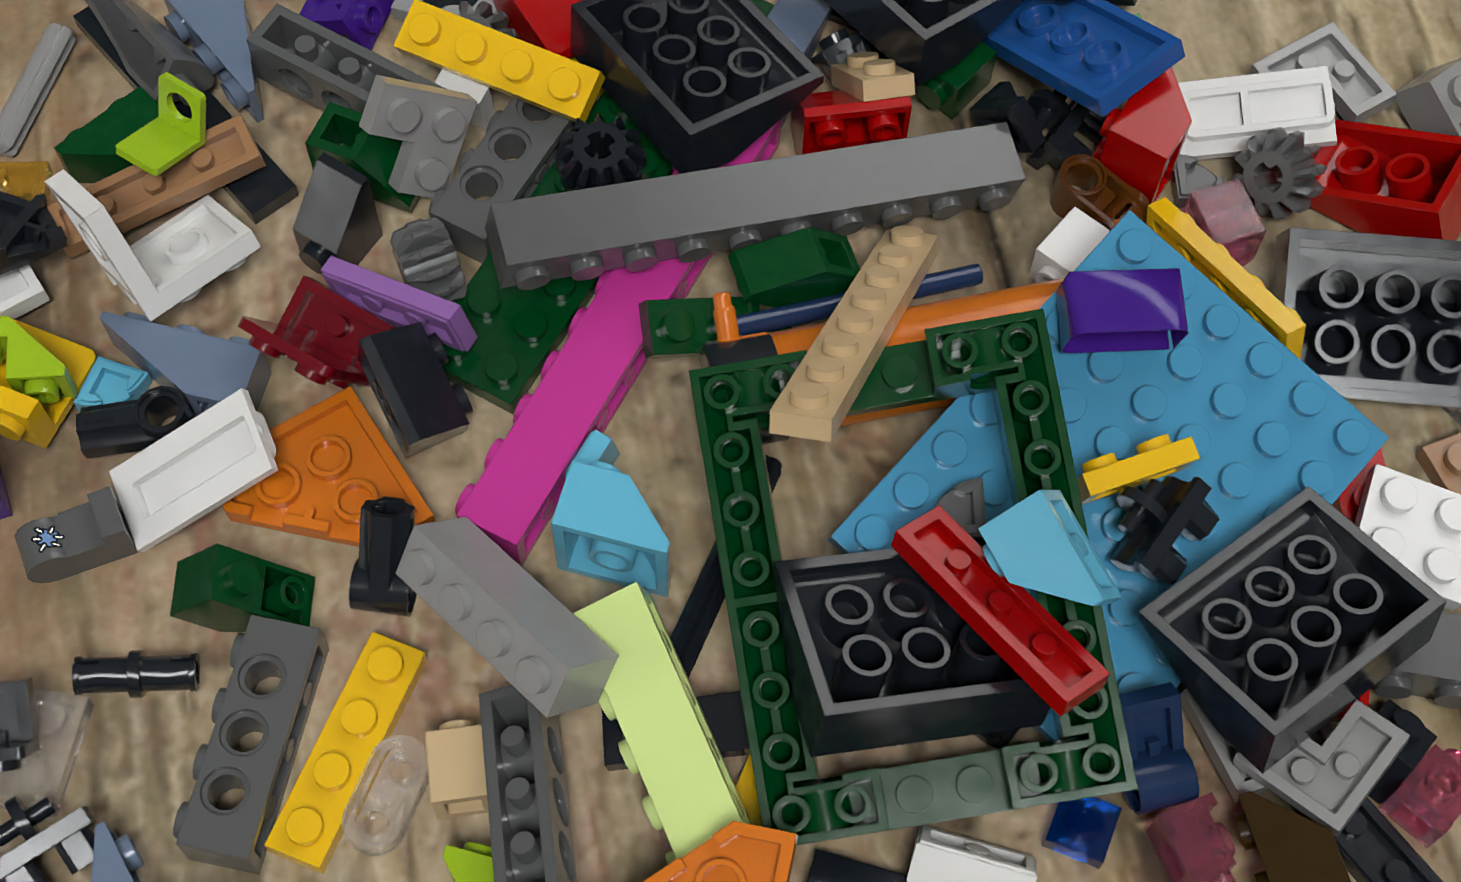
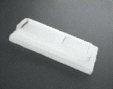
[1178,66,1337,160]
[109,388,278,552]

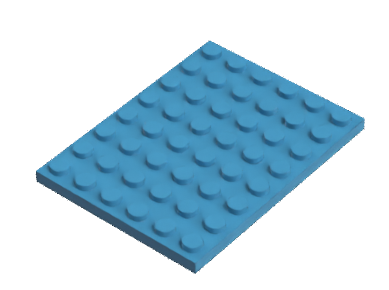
[828,210,1389,741]

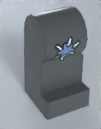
[14,486,138,583]

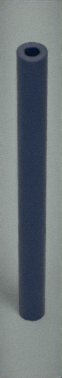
[736,264,983,336]

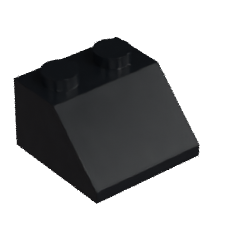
[357,322,473,459]

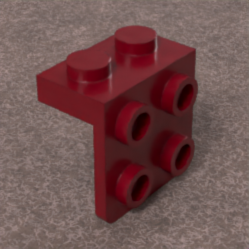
[238,276,399,389]

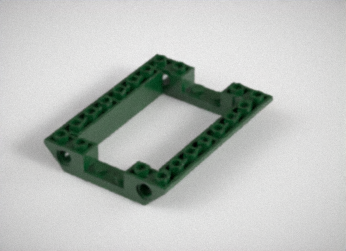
[689,309,1138,846]

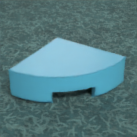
[73,356,153,412]
[565,429,620,478]

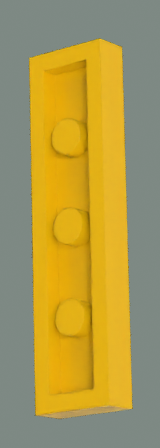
[393,0,605,122]
[1146,197,1306,359]
[264,632,428,874]

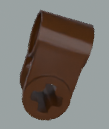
[1050,154,1151,231]

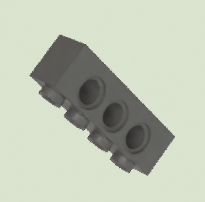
[246,3,446,113]
[429,97,597,263]
[173,615,329,875]
[479,685,577,882]

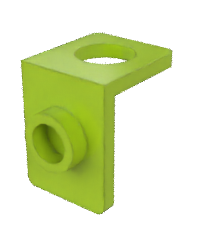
[116,72,206,176]

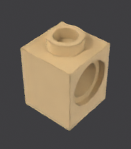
[425,720,489,819]

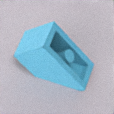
[978,490,1122,606]

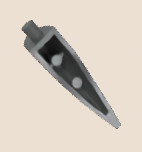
[85,0,215,106]

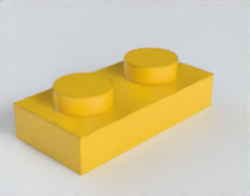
[1077,434,1200,505]

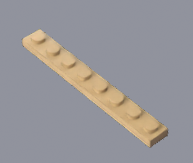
[769,225,939,442]

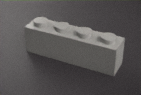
[396,517,619,718]

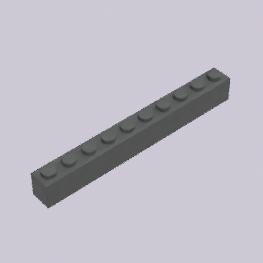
[485,122,1026,290]

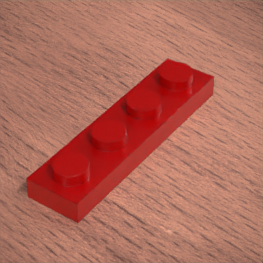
[891,505,1110,717]

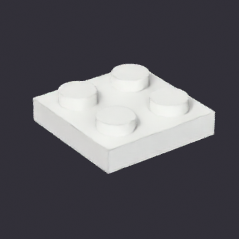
[1354,464,1461,612]

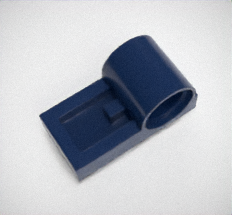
[1119,682,1199,815]

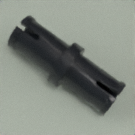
[72,650,200,698]

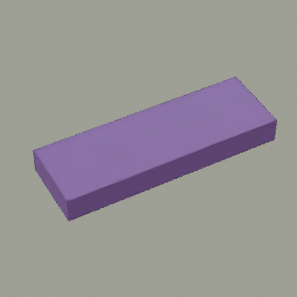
[321,256,478,352]

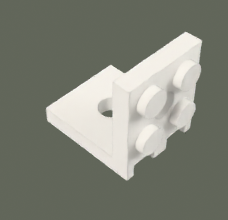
[45,169,261,321]

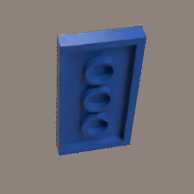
[982,0,1185,117]

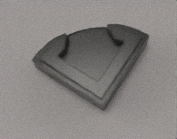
[1171,154,1231,208]
[933,478,986,539]

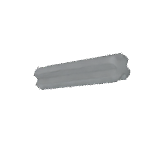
[0,23,75,158]

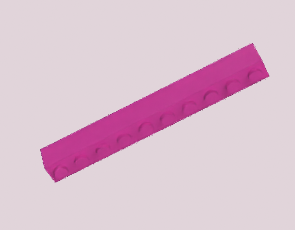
[455,119,782,567]

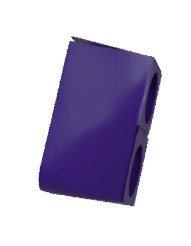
[1056,268,1189,353]

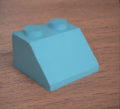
[551,461,671,597]

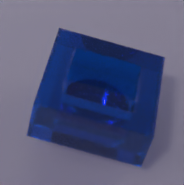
[1042,797,1122,869]

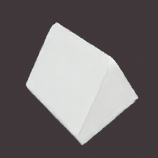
[907,825,1037,882]

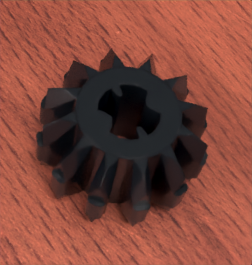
[554,112,647,191]

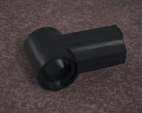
[76,386,196,459]
[349,496,417,617]

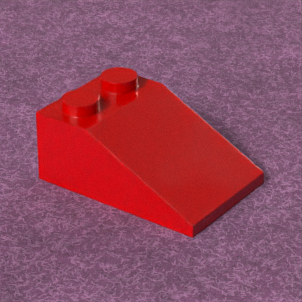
[1310,119,1461,241]

